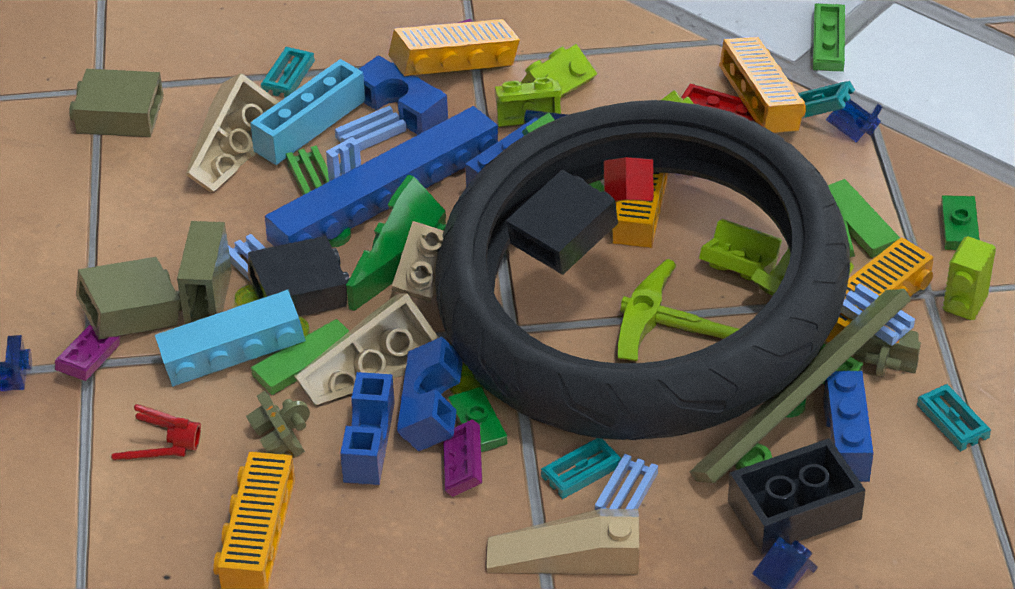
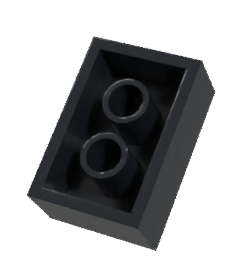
[728,438,866,555]

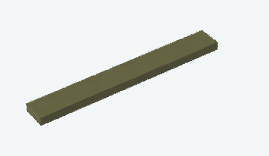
[689,289,911,483]

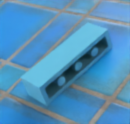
[250,59,365,165]
[155,290,306,387]

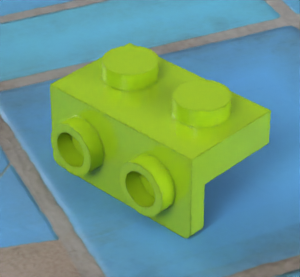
[521,44,598,98]
[495,77,562,127]
[699,219,782,281]

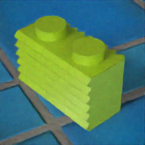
[942,236,996,320]

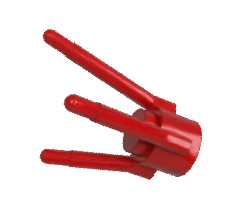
[111,404,201,460]

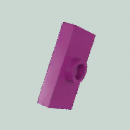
[54,324,120,381]
[444,419,482,497]

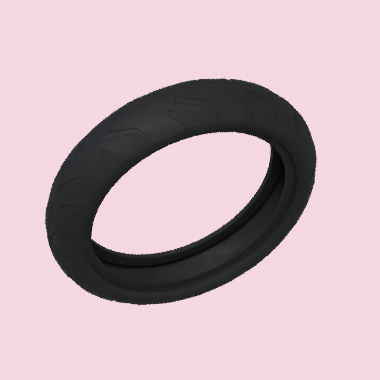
[435,100,850,440]

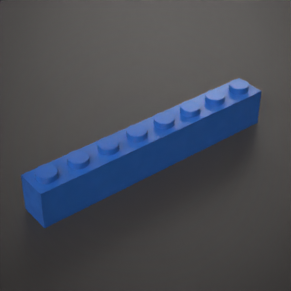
[265,106,498,246]

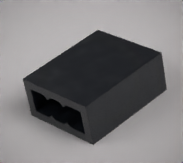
[506,170,618,275]
[248,236,350,317]

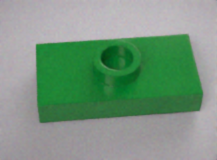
[941,195,980,250]
[448,387,508,452]

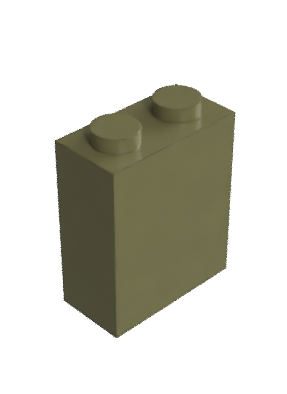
[69,69,164,137]
[177,221,232,324]
[76,257,182,339]

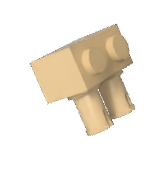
[391,221,444,303]

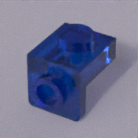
[826,99,883,143]
[0,335,32,391]
[752,537,818,589]

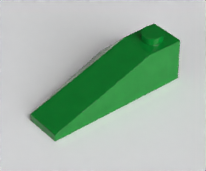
[347,175,446,311]

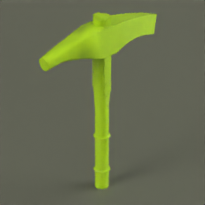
[618,259,739,361]

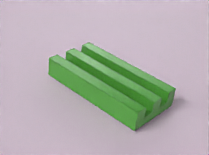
[286,145,329,195]

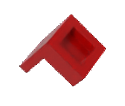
[604,157,654,202]

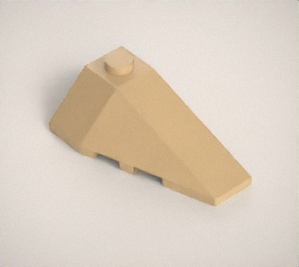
[185,73,279,193]
[294,293,439,405]
[487,509,639,575]

